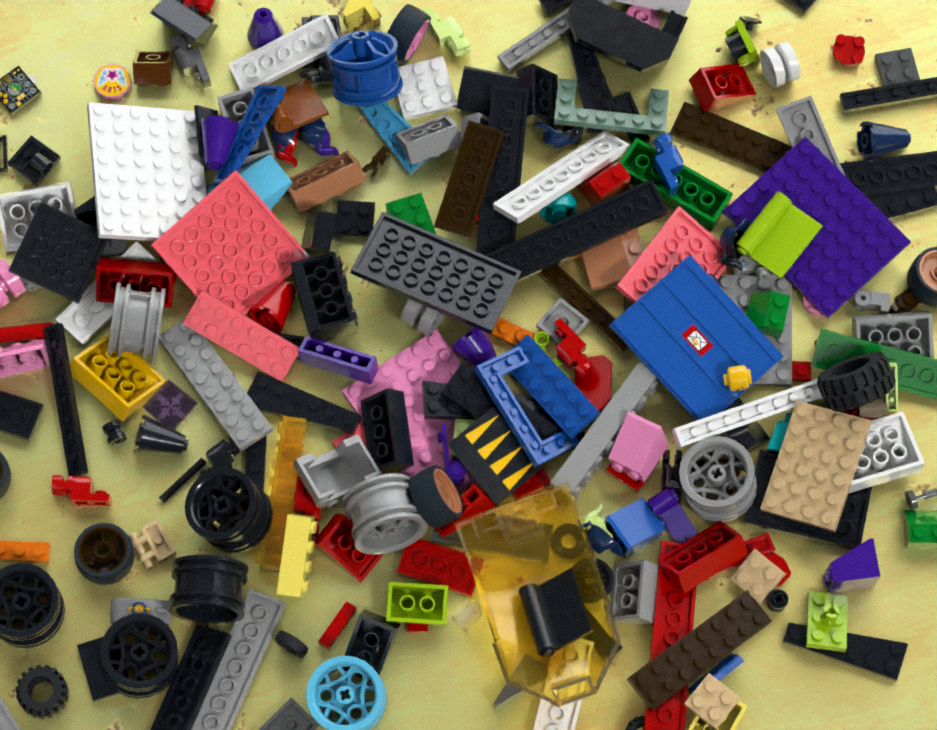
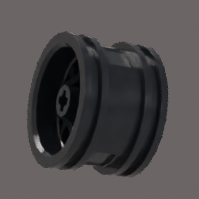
[185,467,273,553]
[169,555,248,624]
[0,563,65,649]
[100,613,178,699]

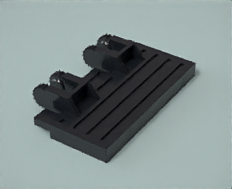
[294,15,342,85]

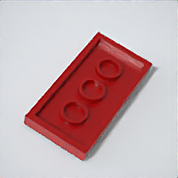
[397,539,484,598]

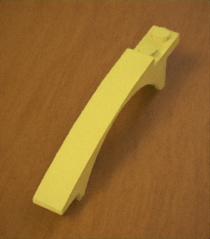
[343,0,382,29]

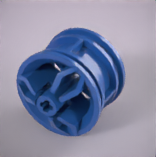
[327,30,403,106]

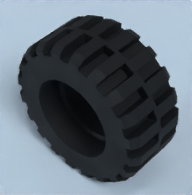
[817,352,896,412]

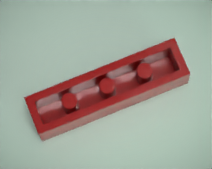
[318,601,357,651]

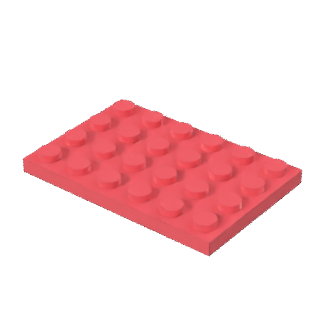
[615,206,727,304]

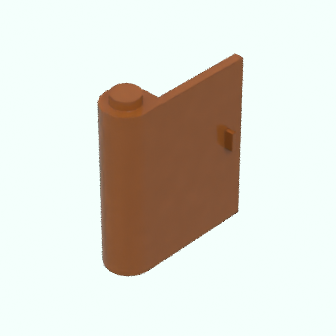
[255,79,329,133]

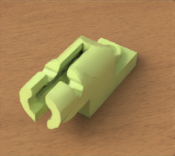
[423,7,471,57]

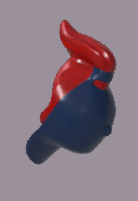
[272,127,299,167]

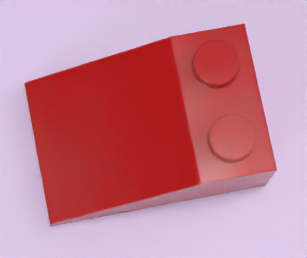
[689,64,757,111]
[314,513,384,582]

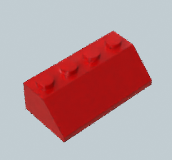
[96,258,176,308]
[657,521,748,593]

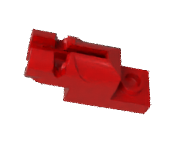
[554,318,593,379]
[51,475,112,507]
[293,476,322,537]

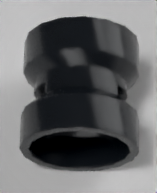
[102,420,127,446]
[766,589,789,613]

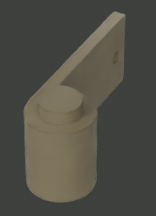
[860,396,887,418]

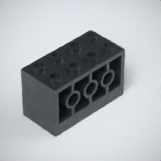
[291,251,358,341]

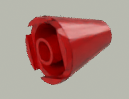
[249,281,296,333]

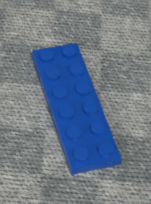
[511,335,601,439]

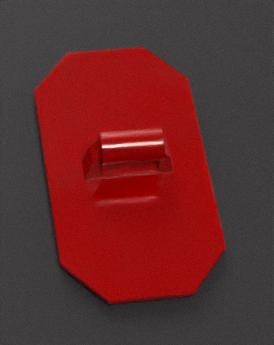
[575,355,613,413]

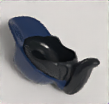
[534,122,584,150]
[719,218,751,271]

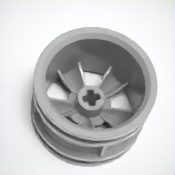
[108,282,166,362]

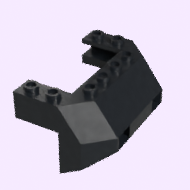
[566,0,688,73]

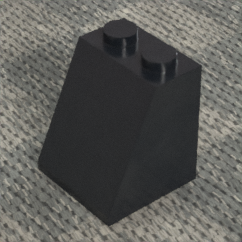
[301,210,345,255]

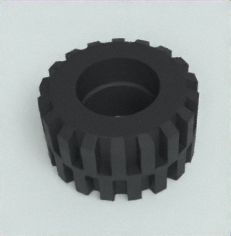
[15,665,69,719]

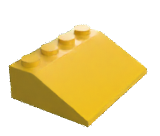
[70,334,167,422]

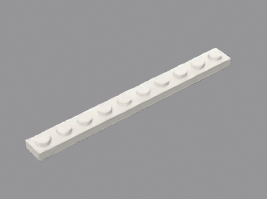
[672,379,822,448]

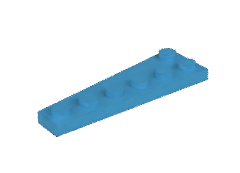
[357,102,430,176]

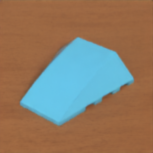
[206,154,293,211]

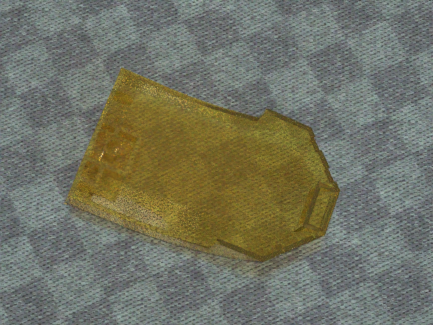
[455,482,621,707]

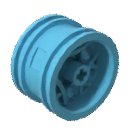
[306,656,387,730]

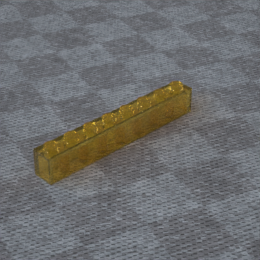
[256,416,307,573]

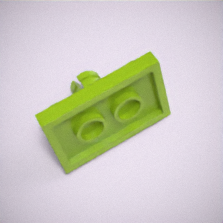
[806,591,848,652]

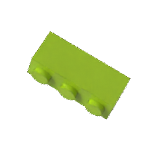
[386,582,448,625]

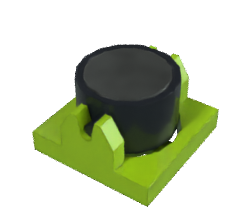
[724,20,760,66]

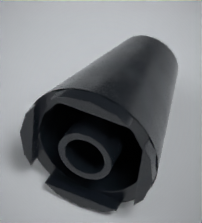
[133,415,189,454]

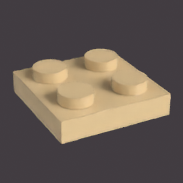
[730,549,786,604]
[684,673,740,730]

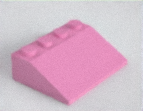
[0,339,50,378]

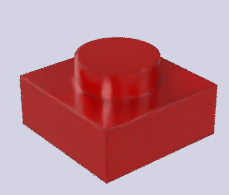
[792,361,811,382]

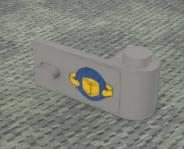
[110,598,171,625]

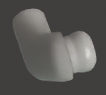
[756,266,777,280]

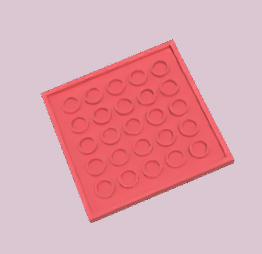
[150,170,310,315]

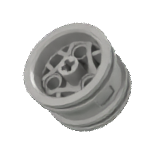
[679,436,757,522]
[342,473,428,555]

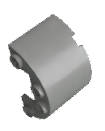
[293,434,381,509]

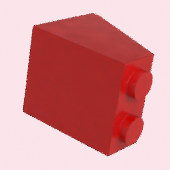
[576,162,631,206]

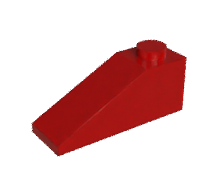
[437,483,496,537]

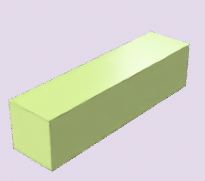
[885,362,898,412]

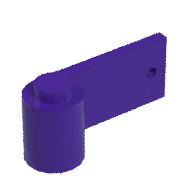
[437,424,466,486]
[648,487,699,543]

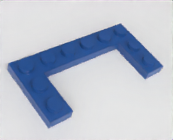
[474,346,579,468]

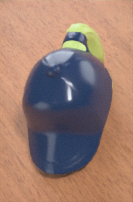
[583,504,623,557]

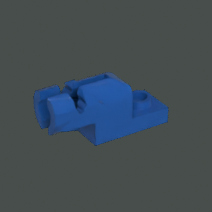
[653,132,683,196]

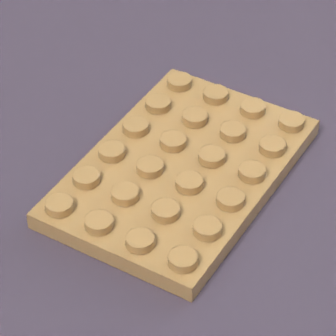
[760,401,872,532]

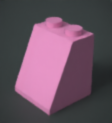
[608,412,669,482]

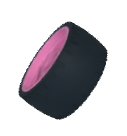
[387,4,431,63]

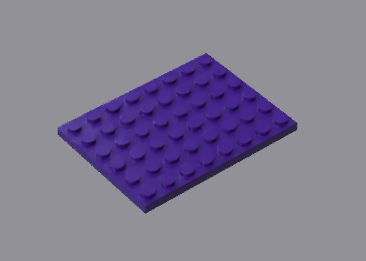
[723,136,911,319]

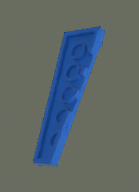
[213,85,286,186]

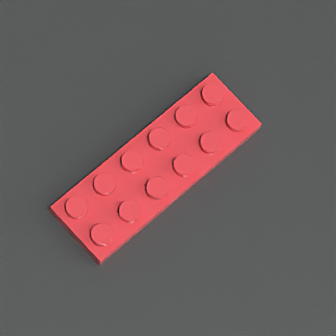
[183,290,300,382]

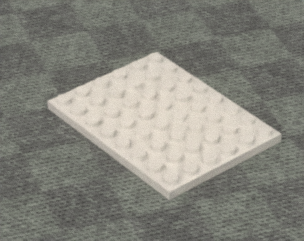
[87,103,207,241]

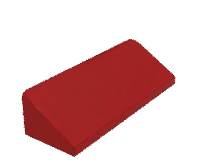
[0,322,53,343]

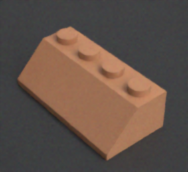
[286,150,366,213]

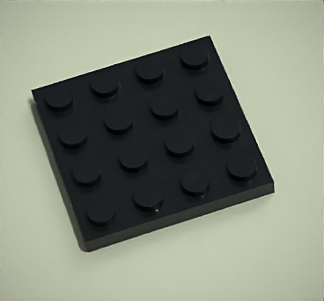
[8,202,109,304]

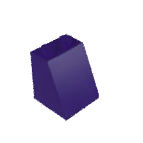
[822,538,881,592]

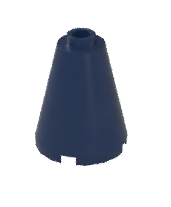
[857,121,911,159]

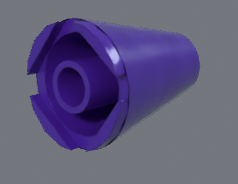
[247,7,284,49]
[201,115,239,170]
[451,327,497,367]

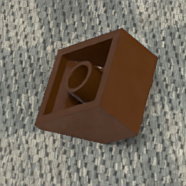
[133,51,173,87]

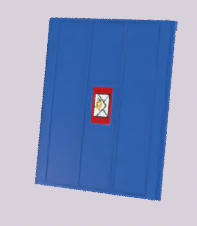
[609,255,784,421]

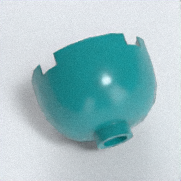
[540,192,578,224]

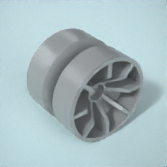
[400,299,445,337]

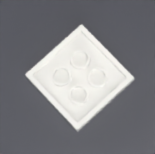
[397,56,457,120]

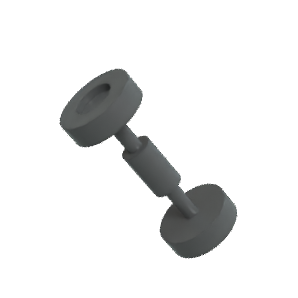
[905,488,937,510]

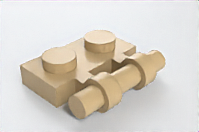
[129,519,176,570]

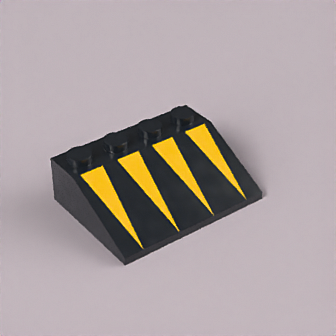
[447,407,543,505]

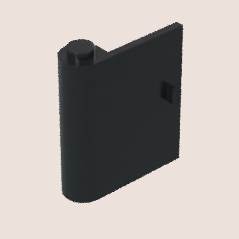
[518,568,593,658]

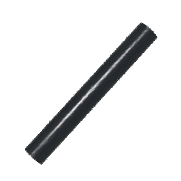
[159,458,206,503]

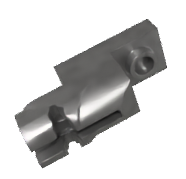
[169,35,211,88]

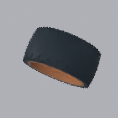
[907,247,937,307]
[409,465,463,529]

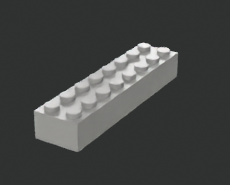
[549,362,658,506]

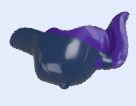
[299,118,339,156]

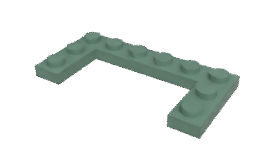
[554,78,669,136]

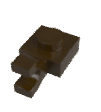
[362,145,390,180]
[888,288,921,314]

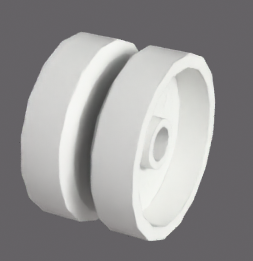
[759,41,800,88]

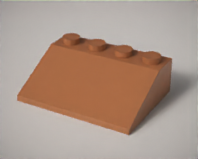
[581,228,643,290]

